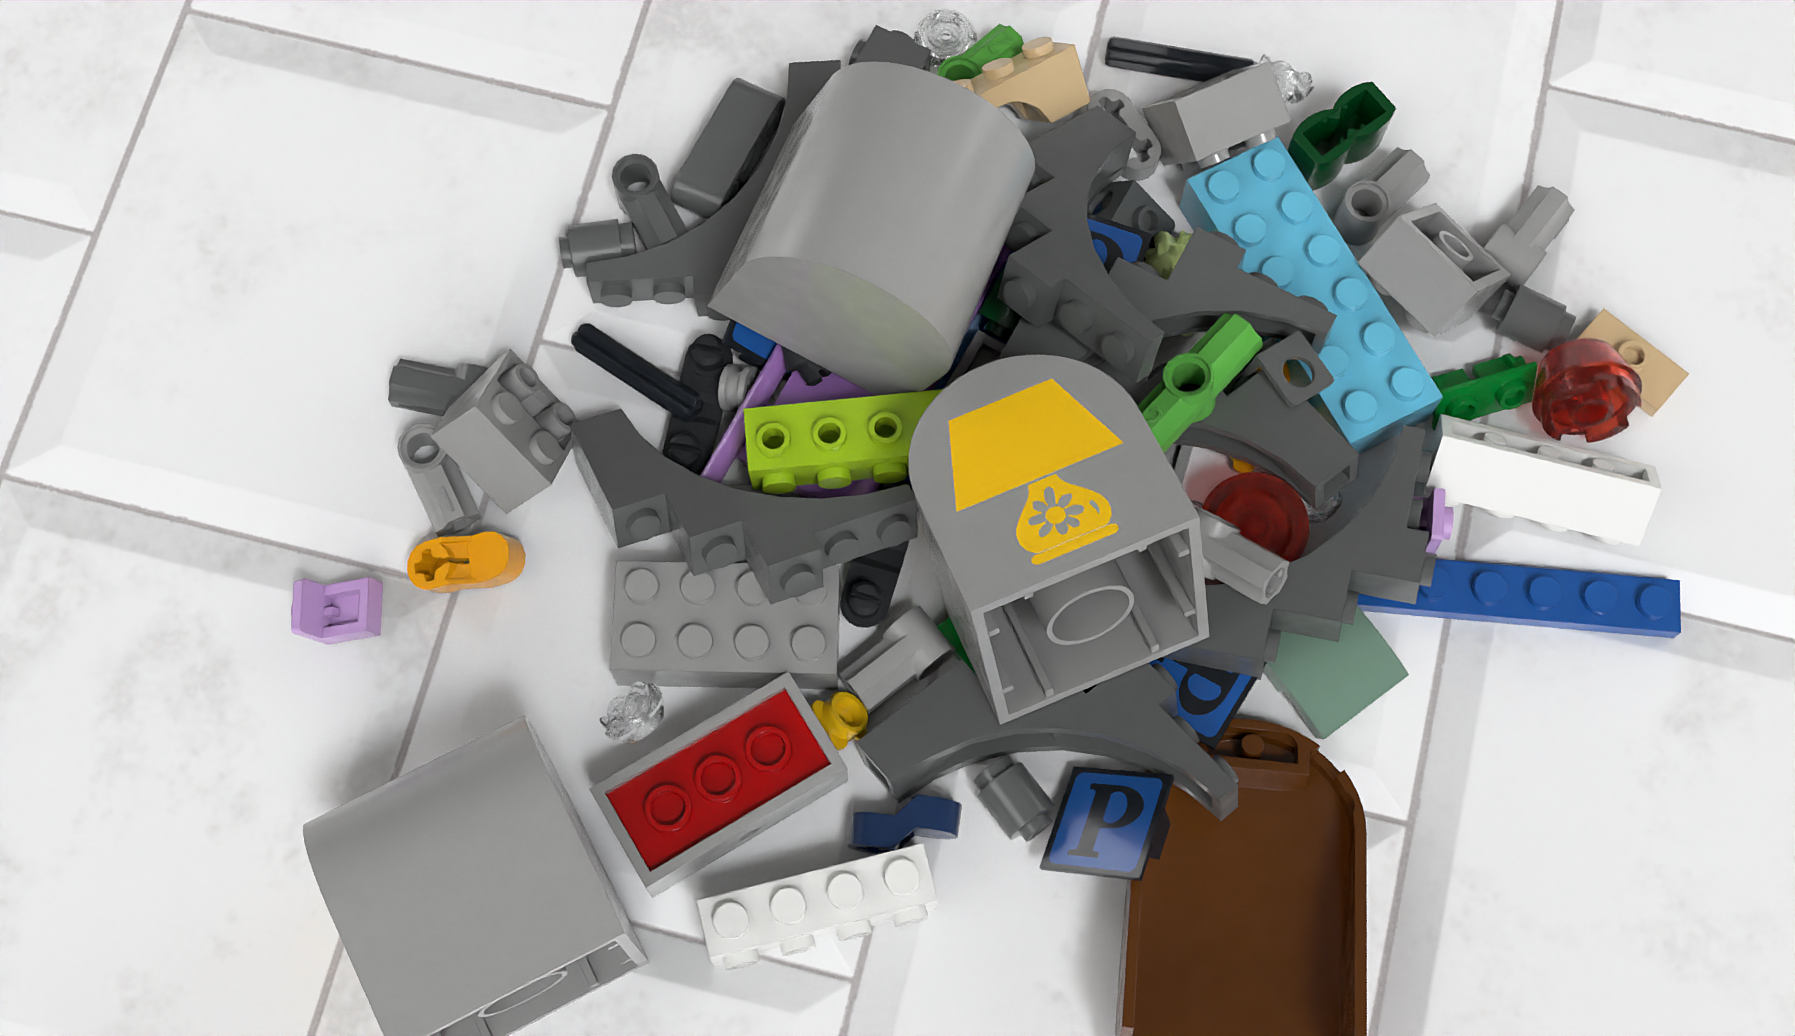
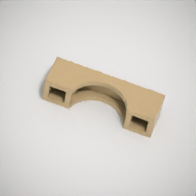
[953,37,1091,123]

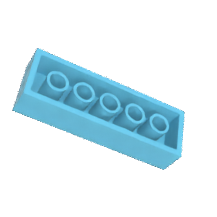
[1179,136,1443,454]

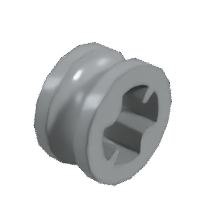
[718,364,759,411]

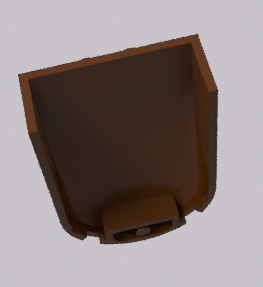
[1115,719,1367,1036]

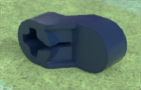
[847,794,962,855]

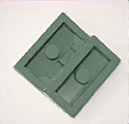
[1263,606,1409,739]

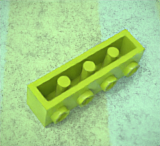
[743,389,944,494]

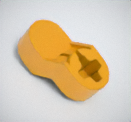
[407,531,526,593]

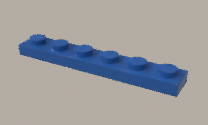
[1357,559,1681,638]

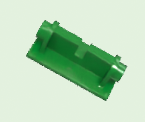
[1430,353,1538,431]

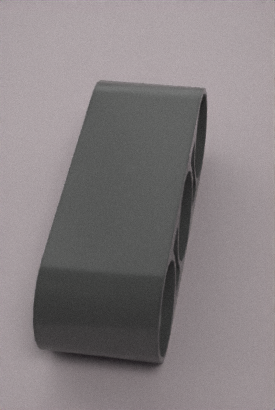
[671,78,786,219]

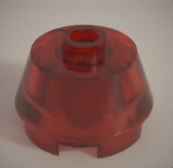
[1532,338,1642,443]
[1202,472,1309,563]

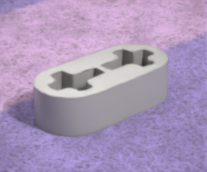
[1086,89,1161,181]

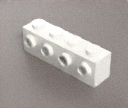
[1423,414,1662,546]
[696,843,938,970]

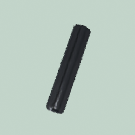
[1105,36,1255,82]
[571,323,704,422]

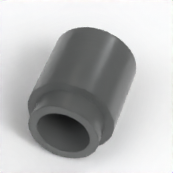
[559,219,637,278]
[1491,284,1577,354]
[973,755,1055,842]

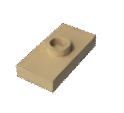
[1567,308,1689,417]

